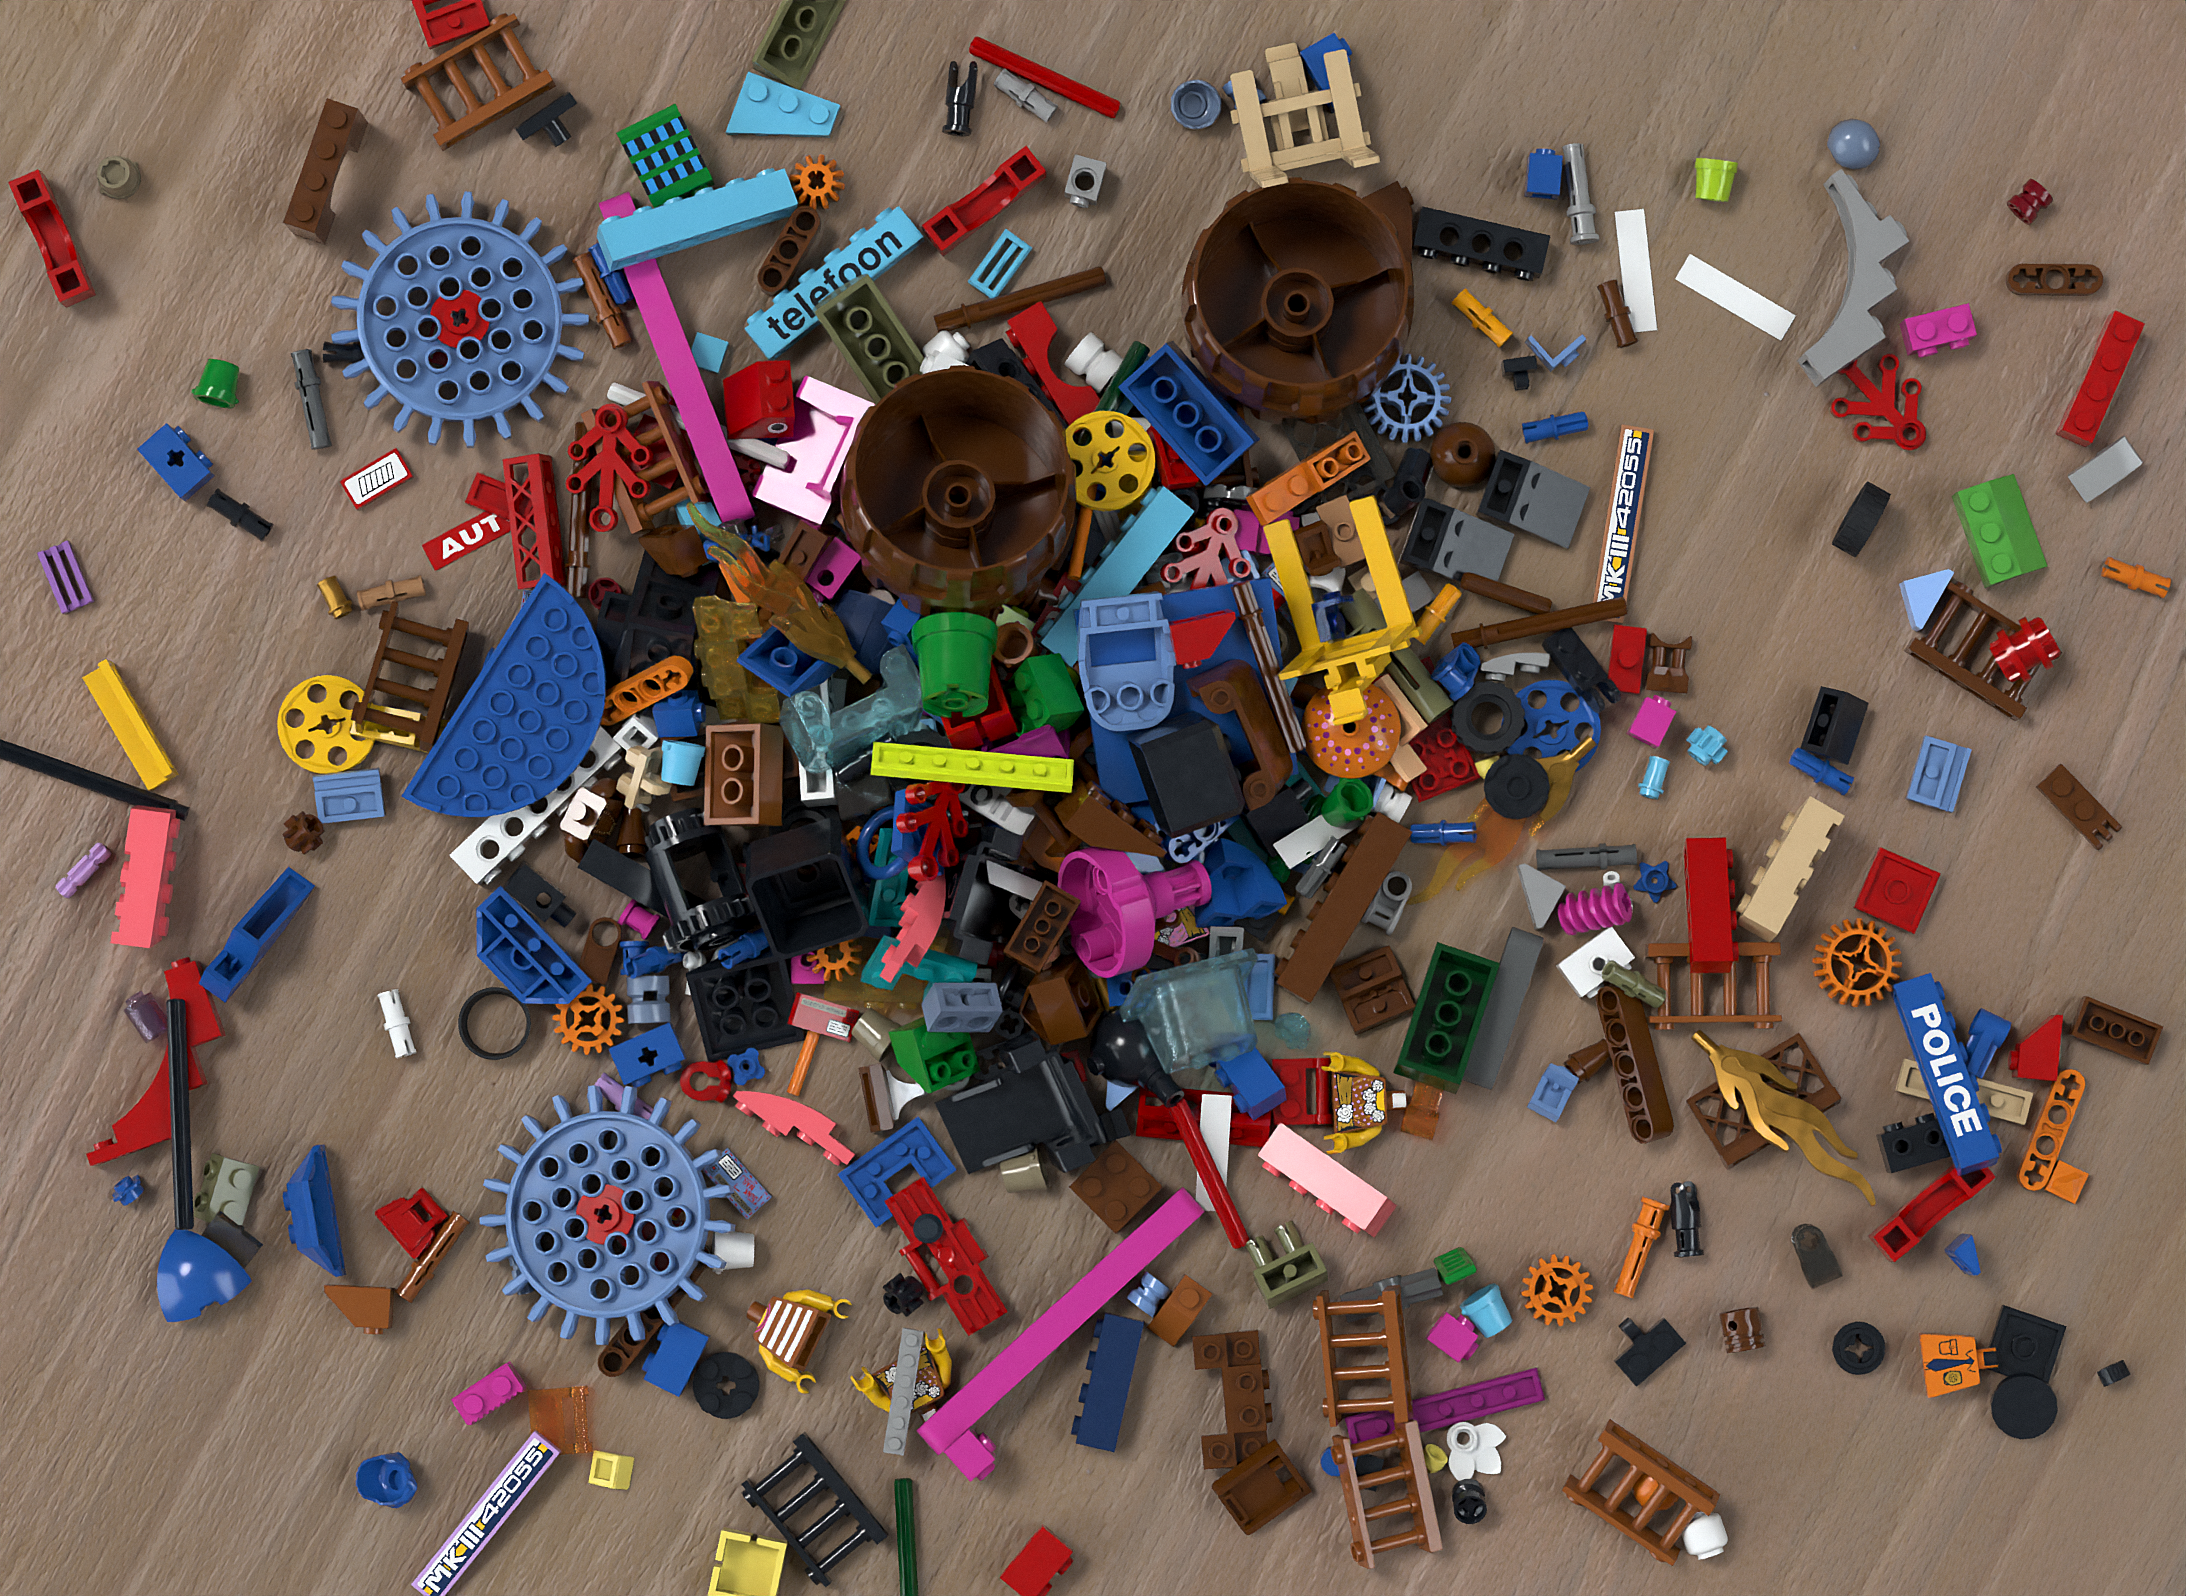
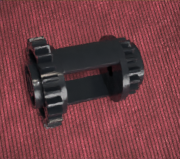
[644,808,760,955]

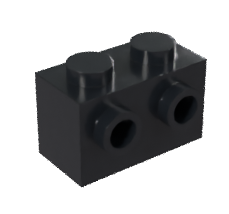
[1800,686,1869,765]
[1876,1112,1951,1173]

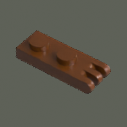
[2036,764,2122,851]

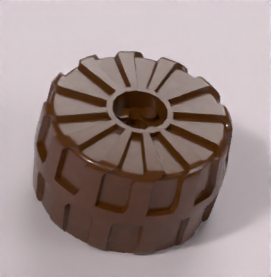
[1181,177,1414,424]
[841,365,1077,617]

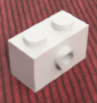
[1556,927,1635,999]

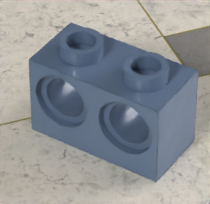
[921,983,1003,1032]

